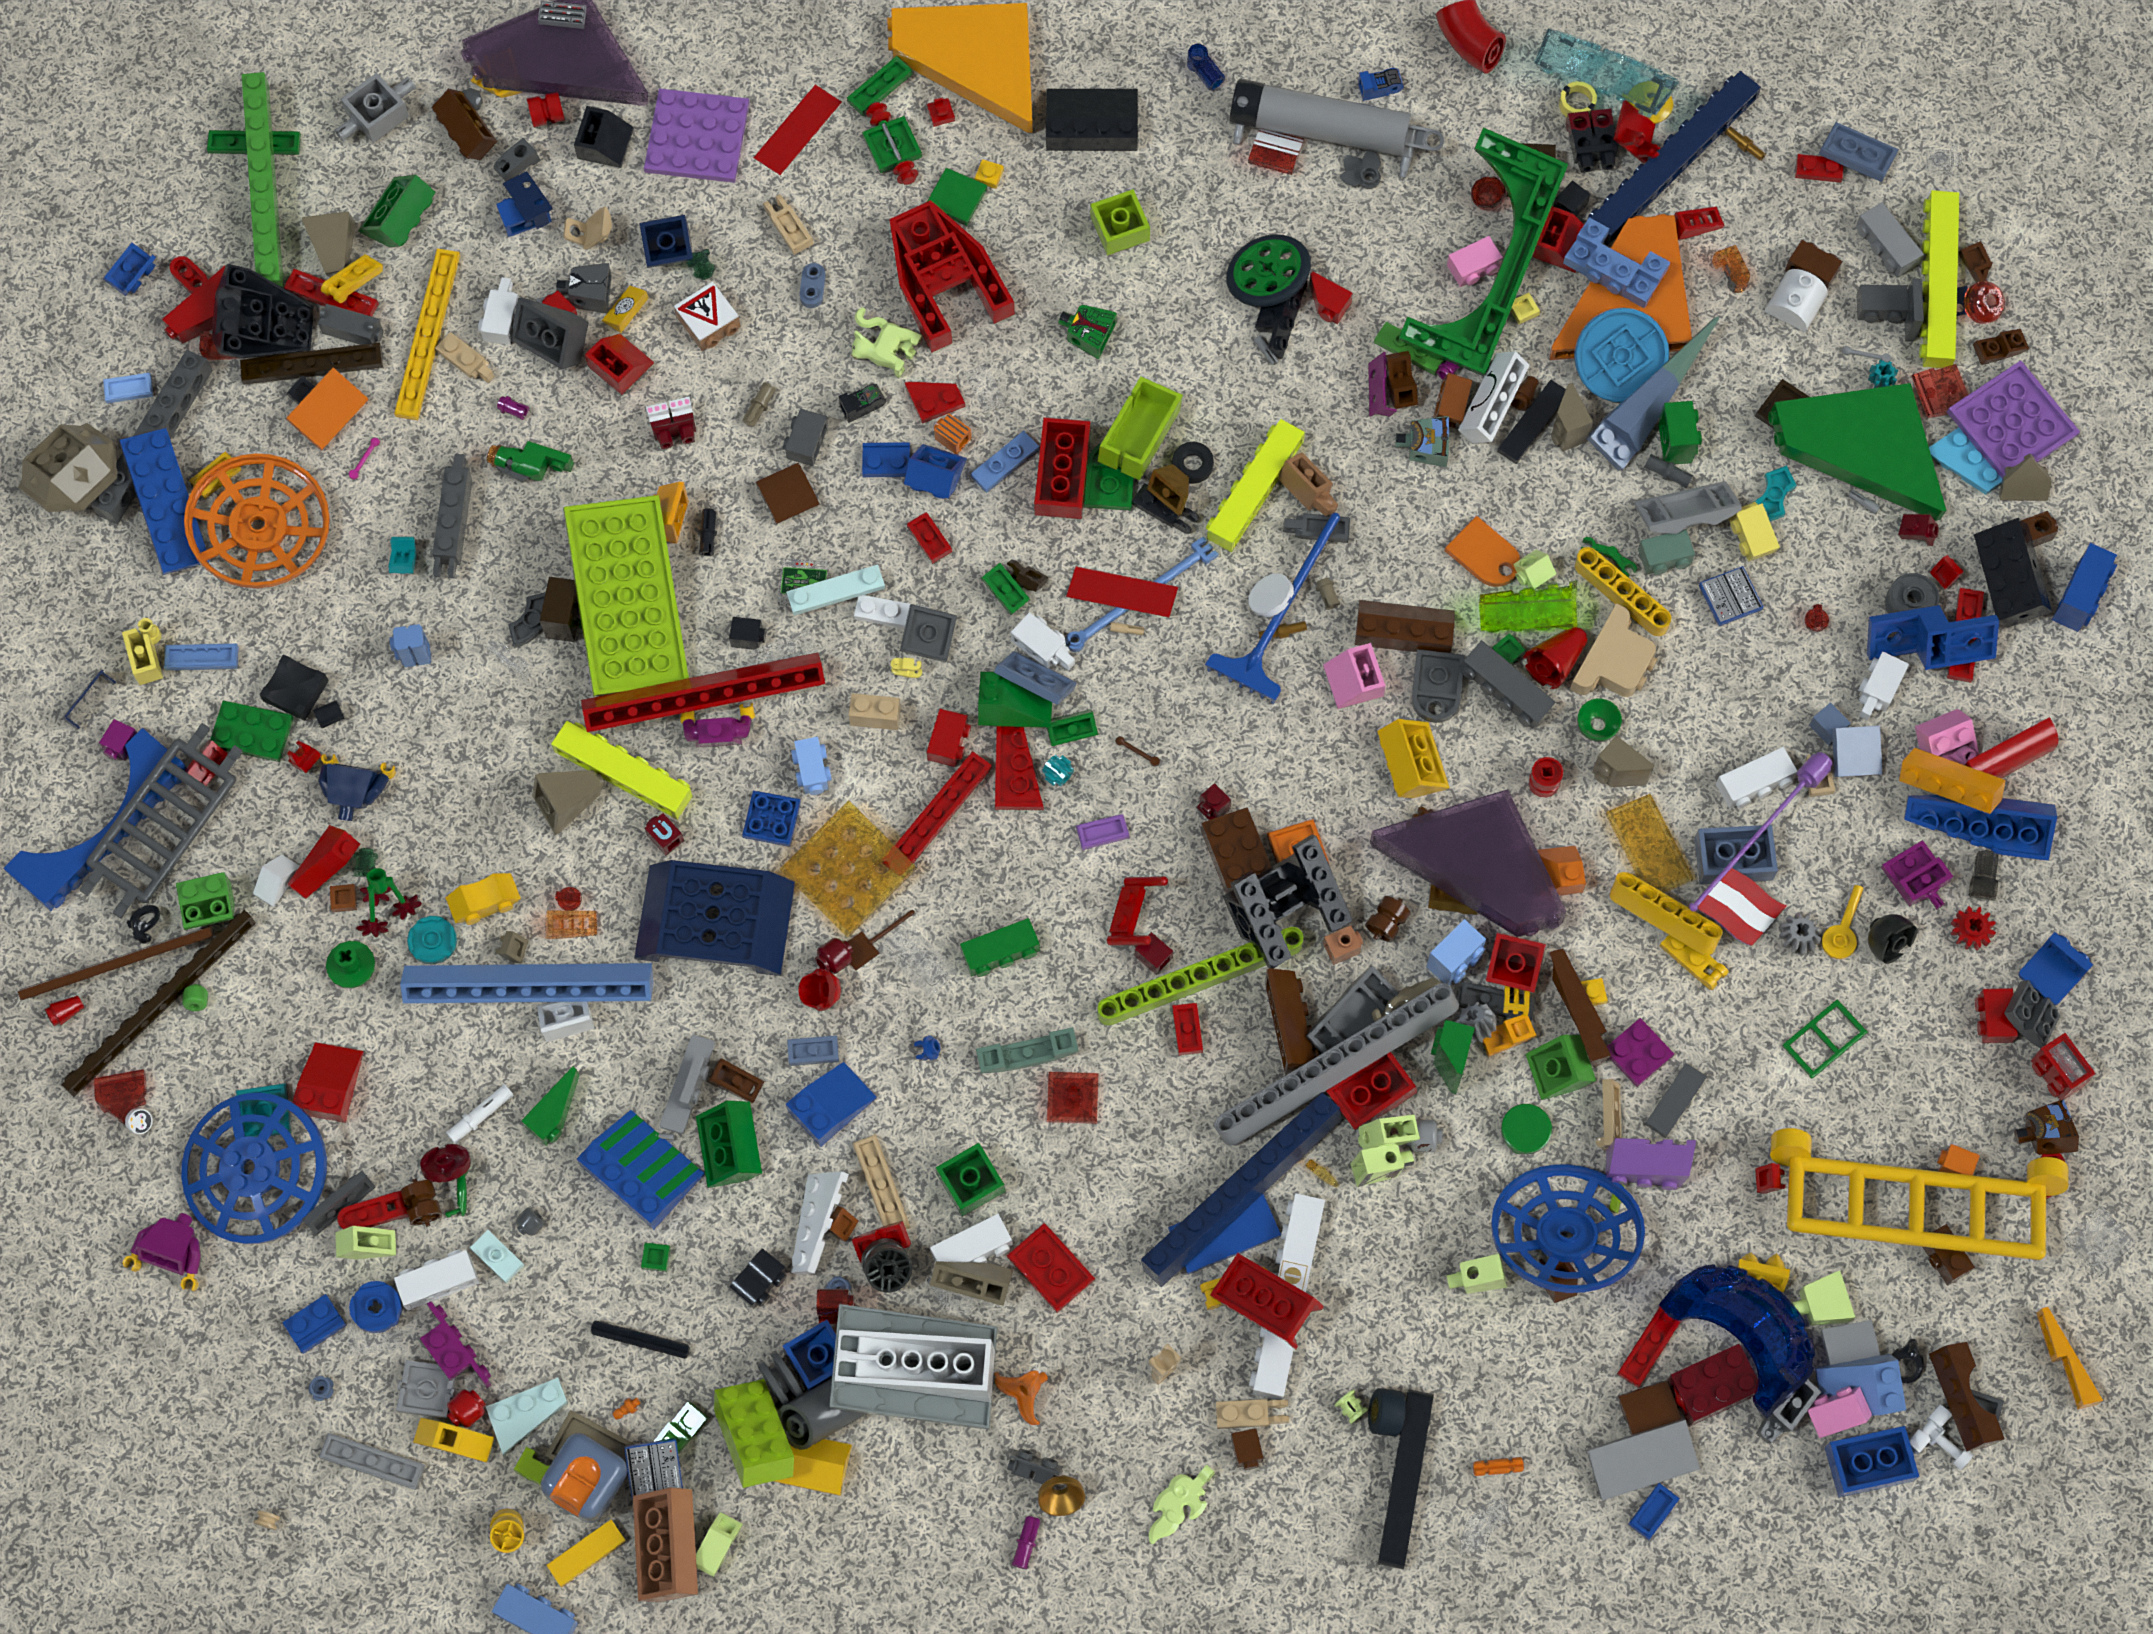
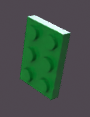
[210,700,294,762]

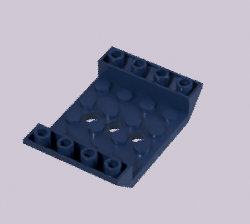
[634,860,795,976]

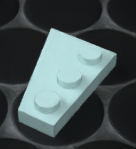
[486,1378,568,1455]

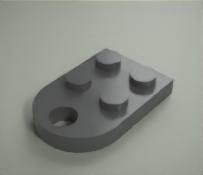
[1412,649,1465,723]

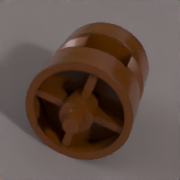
[1365,896,1411,943]
[401,1179,442,1227]

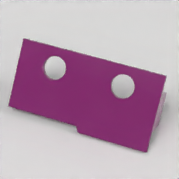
[1368,351,1397,417]

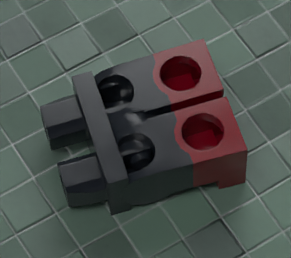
[1565,108,1618,173]

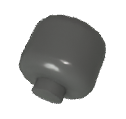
[516,1207,545,1236]

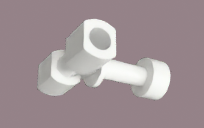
[1909,1404,1974,1470]

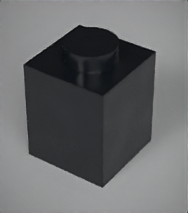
[1553,180,1590,217]
[729,617,766,650]

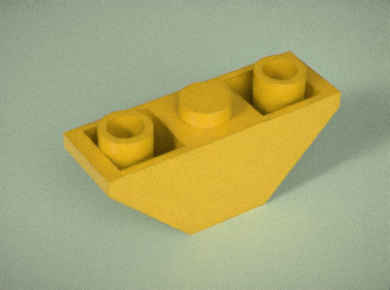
[413,1417,494,1463]

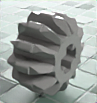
[1779,912,1822,955]
[1454,1002,1497,1045]

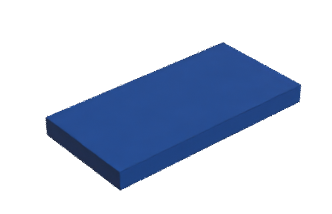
[1168,1194,1281,1275]

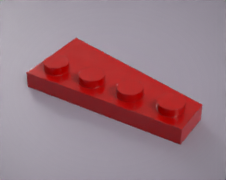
[995,726,1044,810]

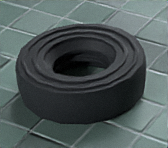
[1172,441,1214,484]

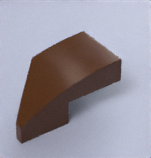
[1958,241,1993,287]

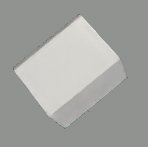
[537,1002,595,1042]

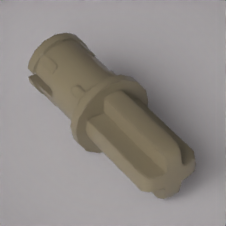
[743,382,776,427]

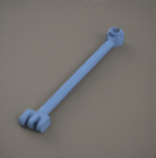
[1065,536,1219,652]

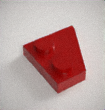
[905,382,965,424]

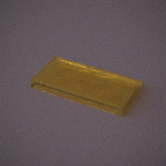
[1605,794,1694,893]

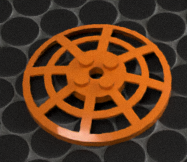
[184,453,330,588]

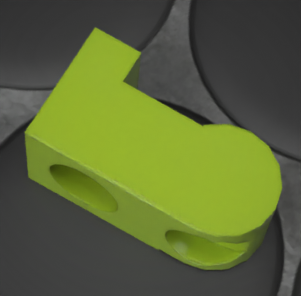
[514,1446,550,1486]

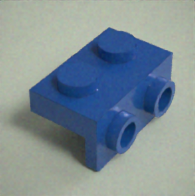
[103,242,156,296]

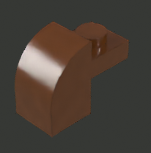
[1386,351,1418,409]

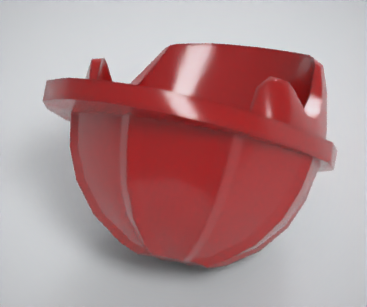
[798,969,842,1011]

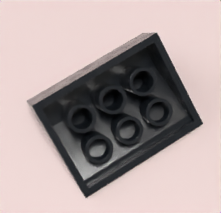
[1046,88,1138,151]

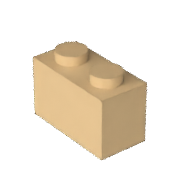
[849,693,901,730]

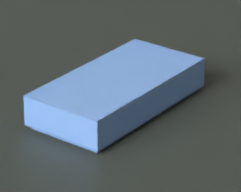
[103,373,153,403]

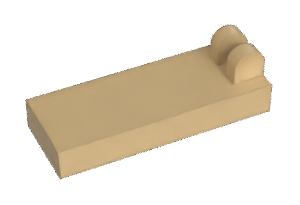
[1596,1079,1622,1151]

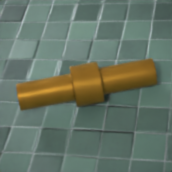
[1725,127,1766,161]
[1258,621,1307,639]

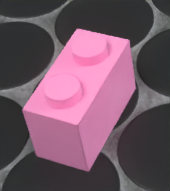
[1447,236,1503,287]
[1807,1386,1872,1438]

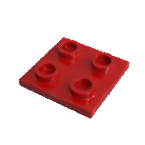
[1613,100,1660,163]

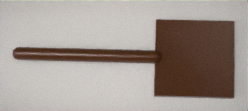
[848,910,915,971]

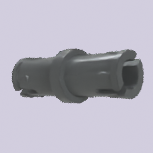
[1644,454,1693,488]

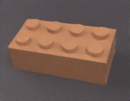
[633,1487,698,1602]

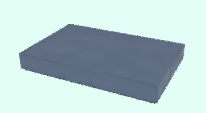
[1819,122,1899,182]
[994,651,1077,705]

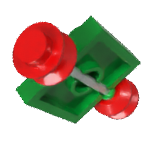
[862,102,922,185]

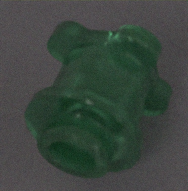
[686,249,715,280]
[352,848,378,877]

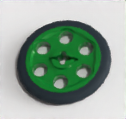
[1226,234,1311,307]

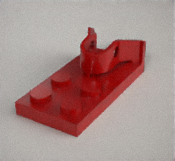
[1210,1253,1324,1350]

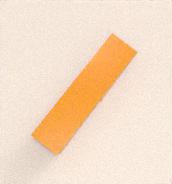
[2036,1307,2103,1410]

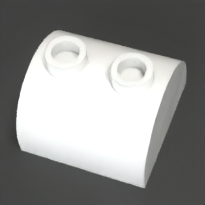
[1764,269,1828,332]

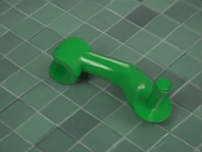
[445,1171,468,1218]

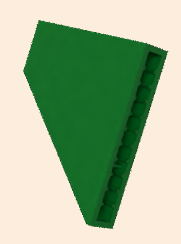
[1768,383,1947,521]

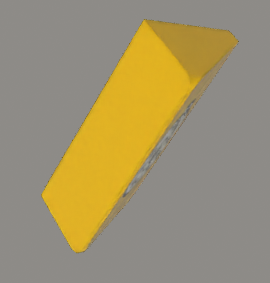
[602,286,649,333]

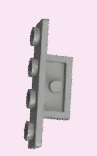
[660,1035,715,1134]

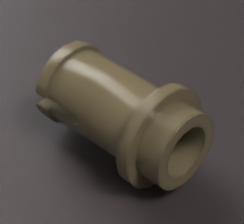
[1316,578,1341,610]

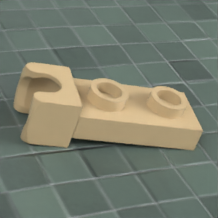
[1149,1344,1181,1385]

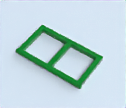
[1782,999,1868,1079]

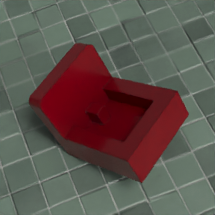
[1898,514,1939,546]

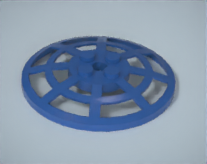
[181,1093,327,1244]
[1491,1164,1645,1293]

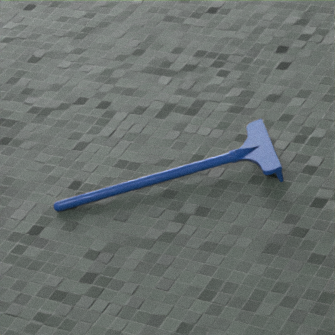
[1205,512,1340,704]

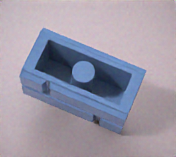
[389,624,431,667]

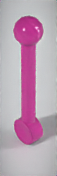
[349,437,380,480]

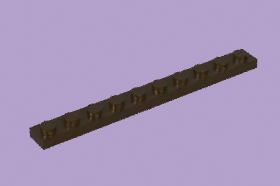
[61,910,256,1097]

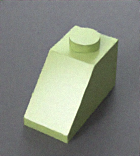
[335,1226,396,1260]

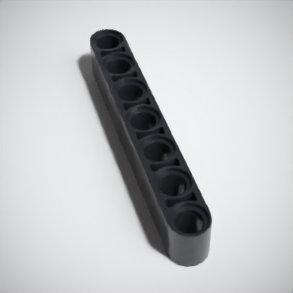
[1378,1389,1434,1570]

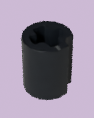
[313,700,345,728]

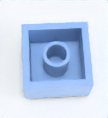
[1426,919,1486,985]

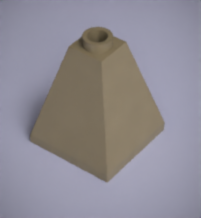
[302,211,356,278]
[532,770,605,835]

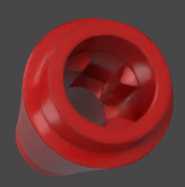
[44,995,84,1026]

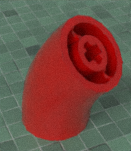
[1435,0,1506,74]

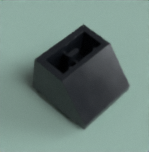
[574,106,634,168]

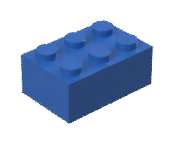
[2052,543,2117,632]
[1824,1426,1920,1498]

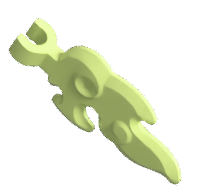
[1149,1465,1215,1544]

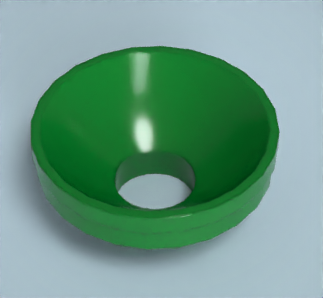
[1577,698,1622,742]

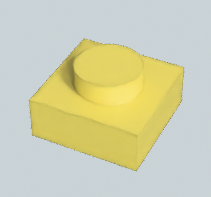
[1510,293,1540,324]

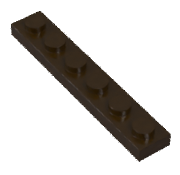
[240,342,383,385]

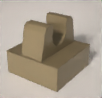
[496,931,529,963]

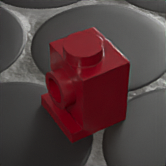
[1196,783,1231,820]

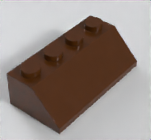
[1354,600,1455,653]
[1265,968,1318,1076]

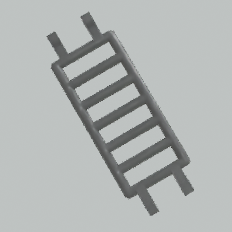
[79,723,243,919]

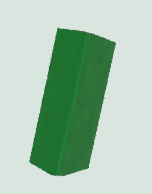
[1046,709,1098,746]

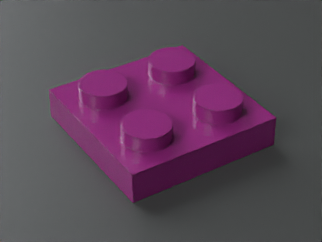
[1607,1018,1674,1087]

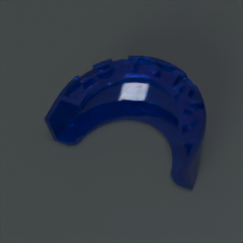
[1658,1264,1816,1419]

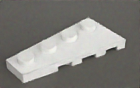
[791,1171,849,1275]

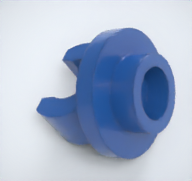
[914,1035,940,1061]

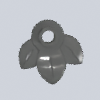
[1340,150,1381,189]

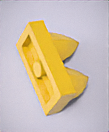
[1733,1252,1790,1292]

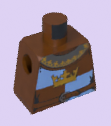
[2014,1099,2079,1155]

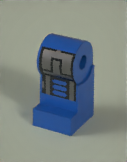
[1358,68,1404,101]

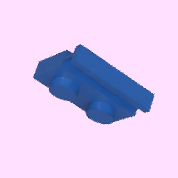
[862,442,910,477]
[282,1294,347,1354]

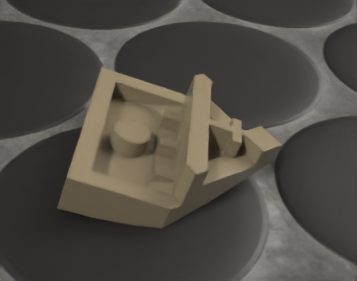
[1999,453,2052,501]

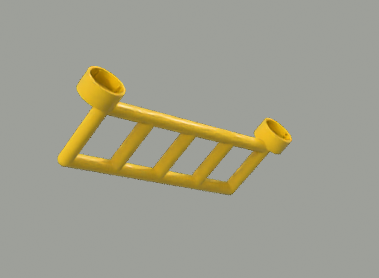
[1770,1128,2069,1260]

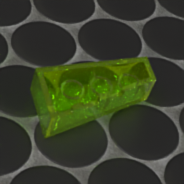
[1479,580,1579,633]

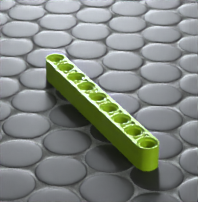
[1097,927,1304,1026]

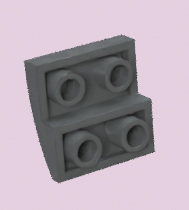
[2004,980,2060,1049]

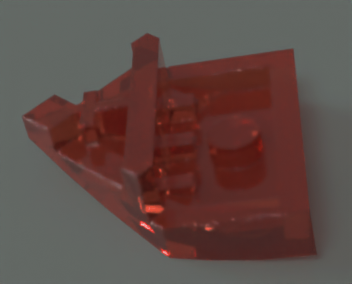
[94,1069,147,1125]

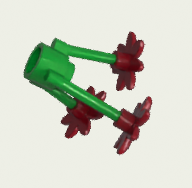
[356,868,422,938]

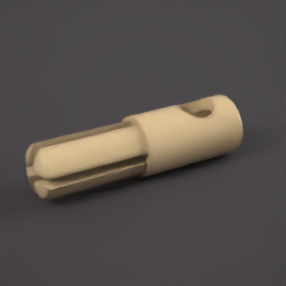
[1110,622,1144,635]

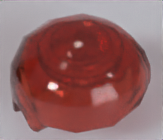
[1471,176,1506,211]

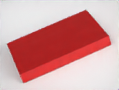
[1007,1223,1095,1313]

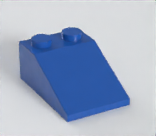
[786,1062,877,1147]

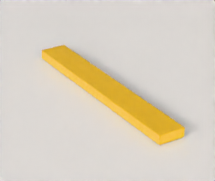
[394,248,460,421]

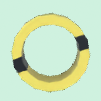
[1559,81,1597,121]

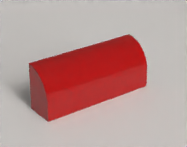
[1965,717,2059,779]

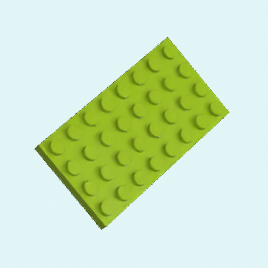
[563,495,689,697]

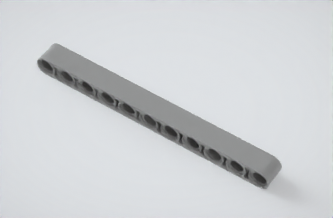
[1214,983,1459,1146]

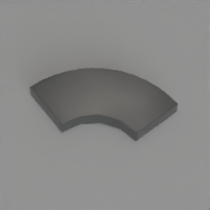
[508,592,546,648]

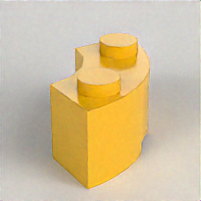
[445,873,521,925]

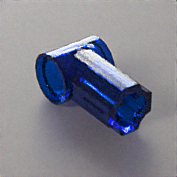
[1187,44,1225,90]

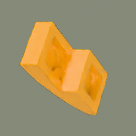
[1482,1014,1537,1057]

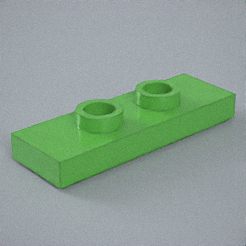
[1374,322,1444,376]

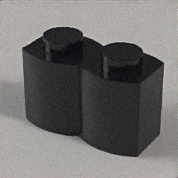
[729,1248,787,1309]

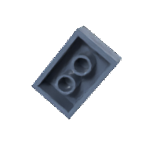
[1694,825,1778,885]

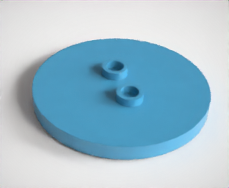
[1574,308,1669,403]

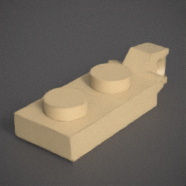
[435,332,495,383]

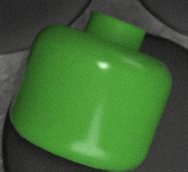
[182,984,208,1011]

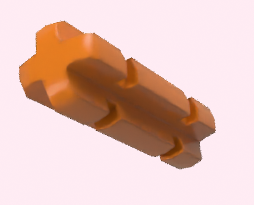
[1473,1457,1524,1476]

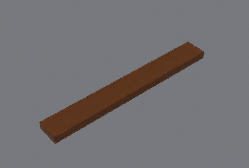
[18,925,214,1000]

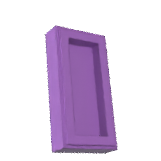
[1076,814,1129,850]

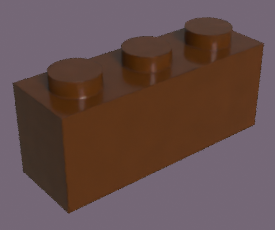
[431,88,498,160]

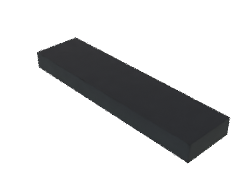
[1497,380,1566,464]

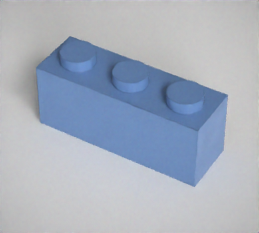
[491,1583,579,1634]

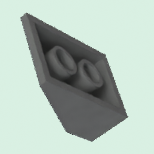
[510,297,589,370]

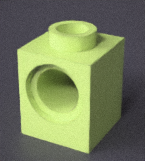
[1513,549,1556,589]

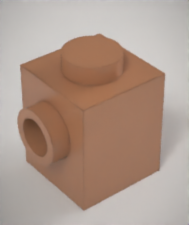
[1323,925,1363,965]

